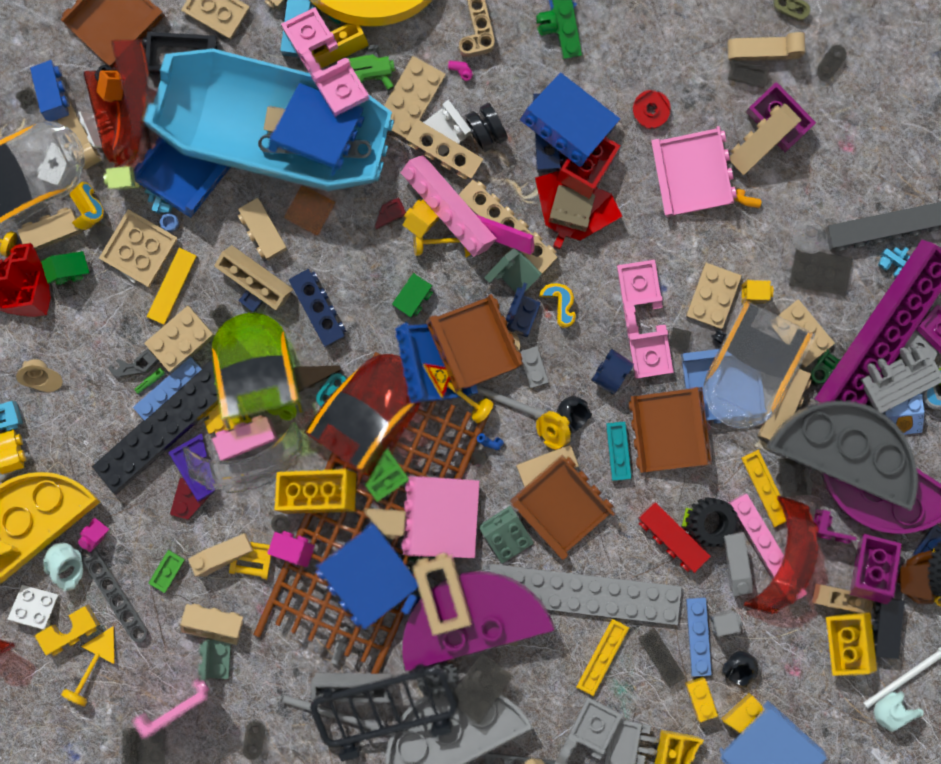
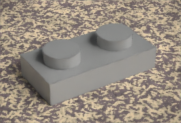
[520,346,549,388]

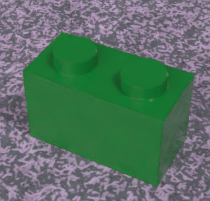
[41,251,90,285]
[392,273,433,319]

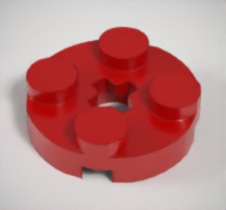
[632,90,671,129]

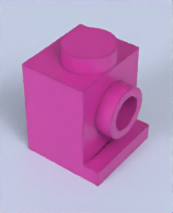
[78,517,109,552]

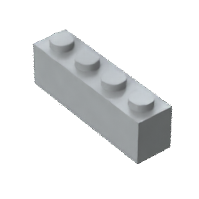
[311,673,393,702]

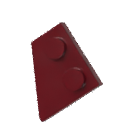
[170,477,217,520]

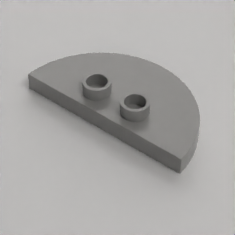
[385,685,534,764]

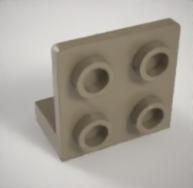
[548,185,595,232]

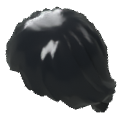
[556,396,592,434]
[721,651,758,687]

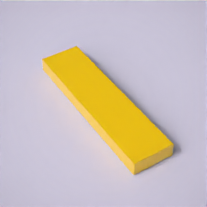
[147,248,197,325]
[741,450,792,527]
[576,619,629,696]

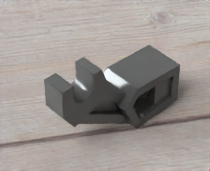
[108,349,159,377]

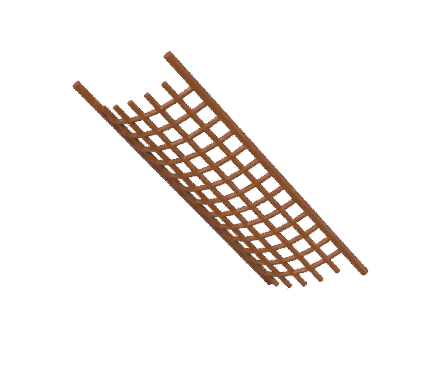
[253,352,494,674]

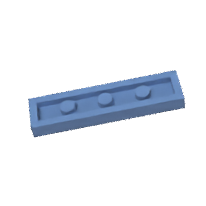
[133,357,202,421]
[686,597,711,677]

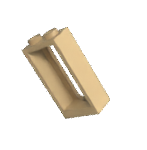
[413,553,472,635]

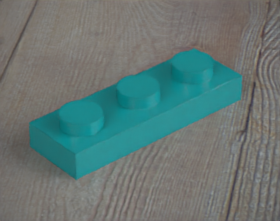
[606,421,631,481]

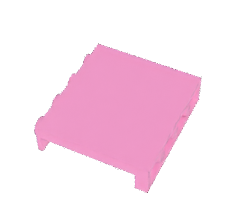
[651,126,737,217]
[402,476,479,558]
[133,679,209,738]

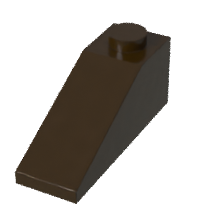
[290,366,342,394]

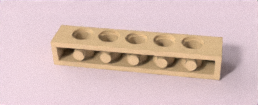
[459,180,557,274]

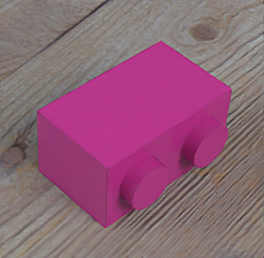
[267,531,315,567]

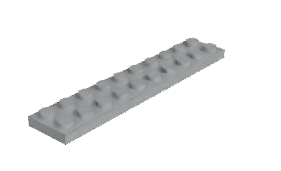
[489,564,682,625]

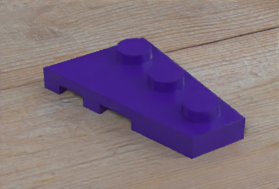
[168,433,215,502]

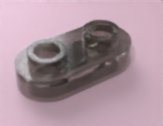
[816,45,847,81]
[242,720,266,760]

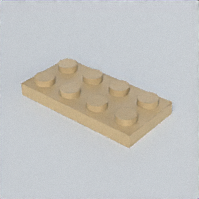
[384,56,446,139]

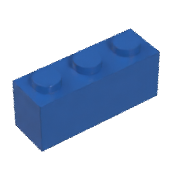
[30,60,70,123]

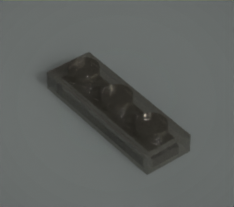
[638,628,686,688]

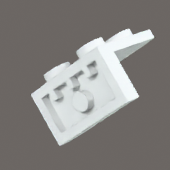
[423,100,471,156]

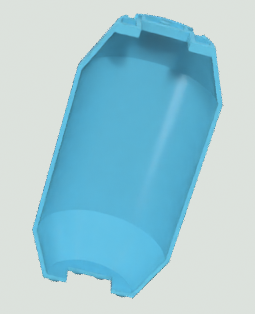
[144,49,394,192]

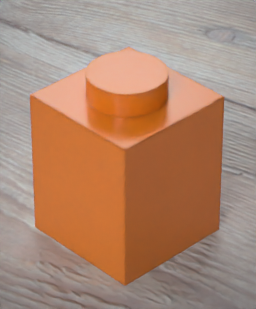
[96,71,125,102]

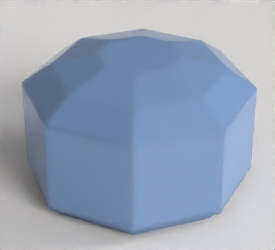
[160,213,179,232]

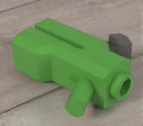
[349,44,395,90]

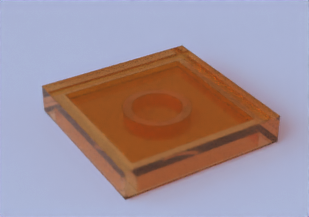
[284,185,336,236]

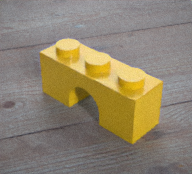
[34,605,100,656]

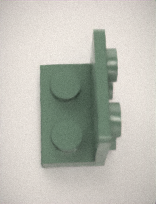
[484,248,542,293]
[478,506,534,563]
[198,639,231,681]

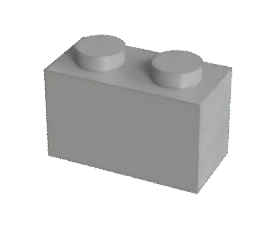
[709,610,742,636]

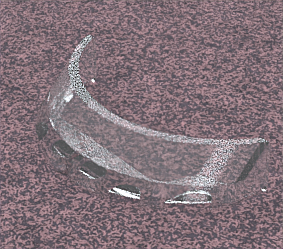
[182,422,303,493]

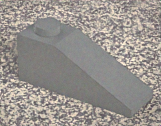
[724,533,753,596]

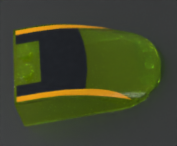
[211,313,303,430]

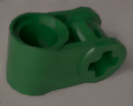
[810,349,841,385]

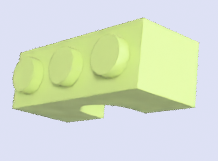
[104,166,143,190]

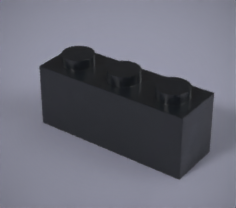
[872,599,905,659]

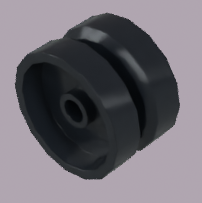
[465,103,508,152]

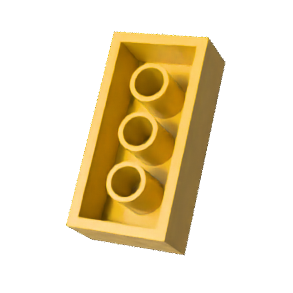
[275,469,357,514]

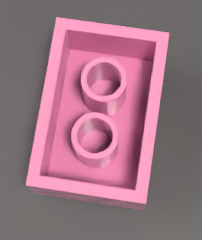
[212,415,279,461]

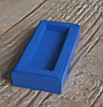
[401,594,421,614]

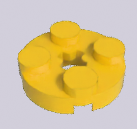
[536,411,570,450]

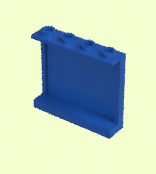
[520,72,620,168]
[268,83,365,176]
[133,136,231,218]
[395,322,478,403]
[316,522,419,629]

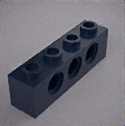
[533,93,564,172]
[288,269,347,348]

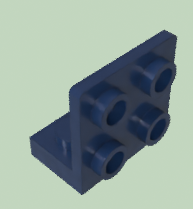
[506,282,541,337]

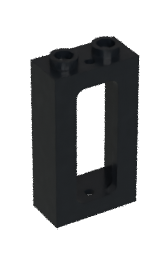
[144,32,218,74]

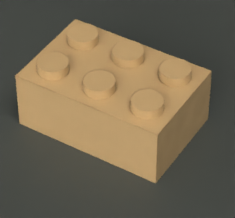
[144,306,216,373]

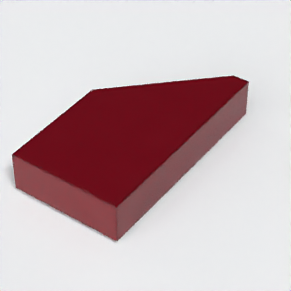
[374,197,406,230]

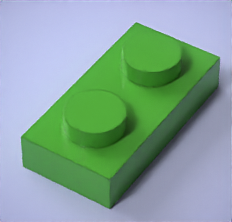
[148,550,186,593]

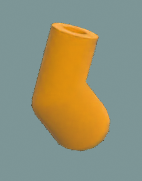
[734,189,762,208]

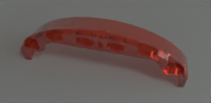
[744,495,820,615]

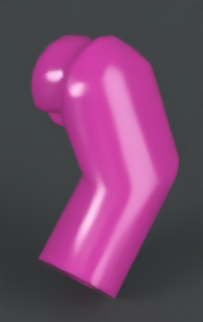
[448,60,473,81]

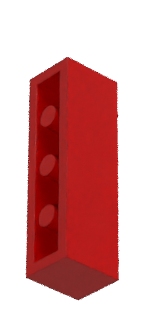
[638,502,711,573]

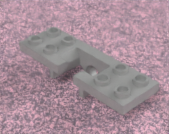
[554,697,622,764]

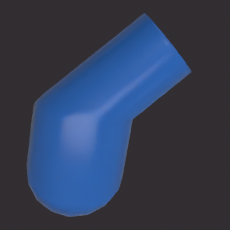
[477,433,504,451]

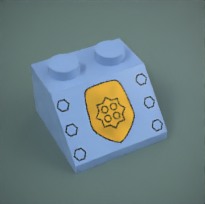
[882,394,924,435]

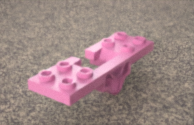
[281,7,369,116]
[617,260,674,379]

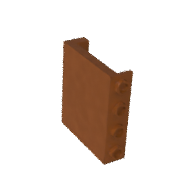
[60,0,165,70]
[426,294,522,392]
[629,387,712,473]
[510,455,615,560]

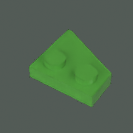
[365,448,409,502]

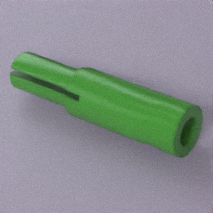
[134,367,166,394]

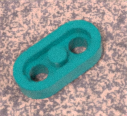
[316,373,347,407]

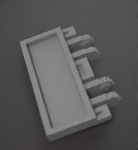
[861,342,941,413]
[605,719,659,764]

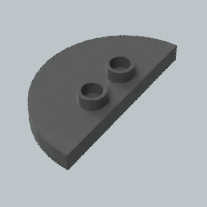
[766,401,918,510]

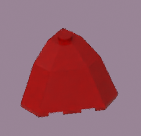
[0,243,51,317]

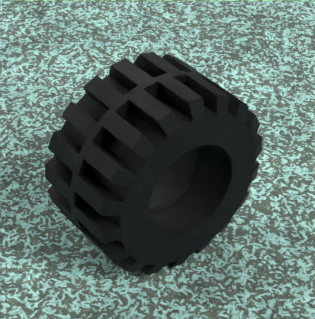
[686,497,739,548]

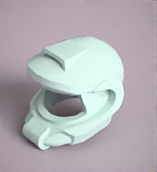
[43,543,83,592]
[873,692,923,732]

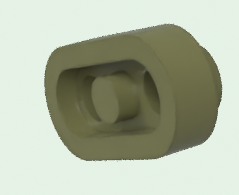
[773,0,810,21]

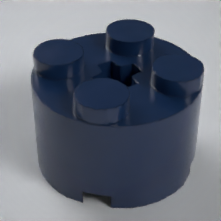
[591,349,634,395]

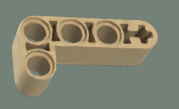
[459,0,494,58]
[727,32,805,61]
[57,99,102,170]

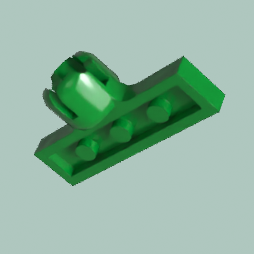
[536,0,582,59]

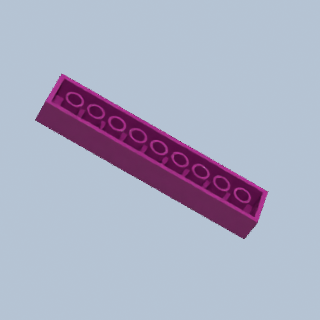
[815,240,941,405]

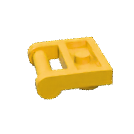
[229,542,272,580]

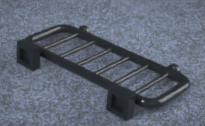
[310,664,458,762]

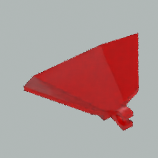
[535,171,623,250]

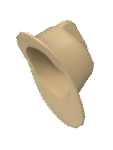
[16,359,63,392]

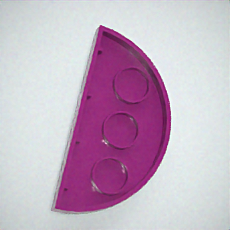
[821,468,941,534]
[402,571,555,671]

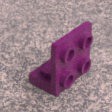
[811,509,857,544]

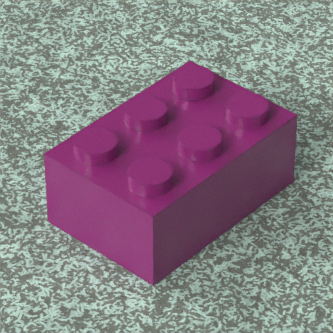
[746,82,816,153]
[849,534,902,605]

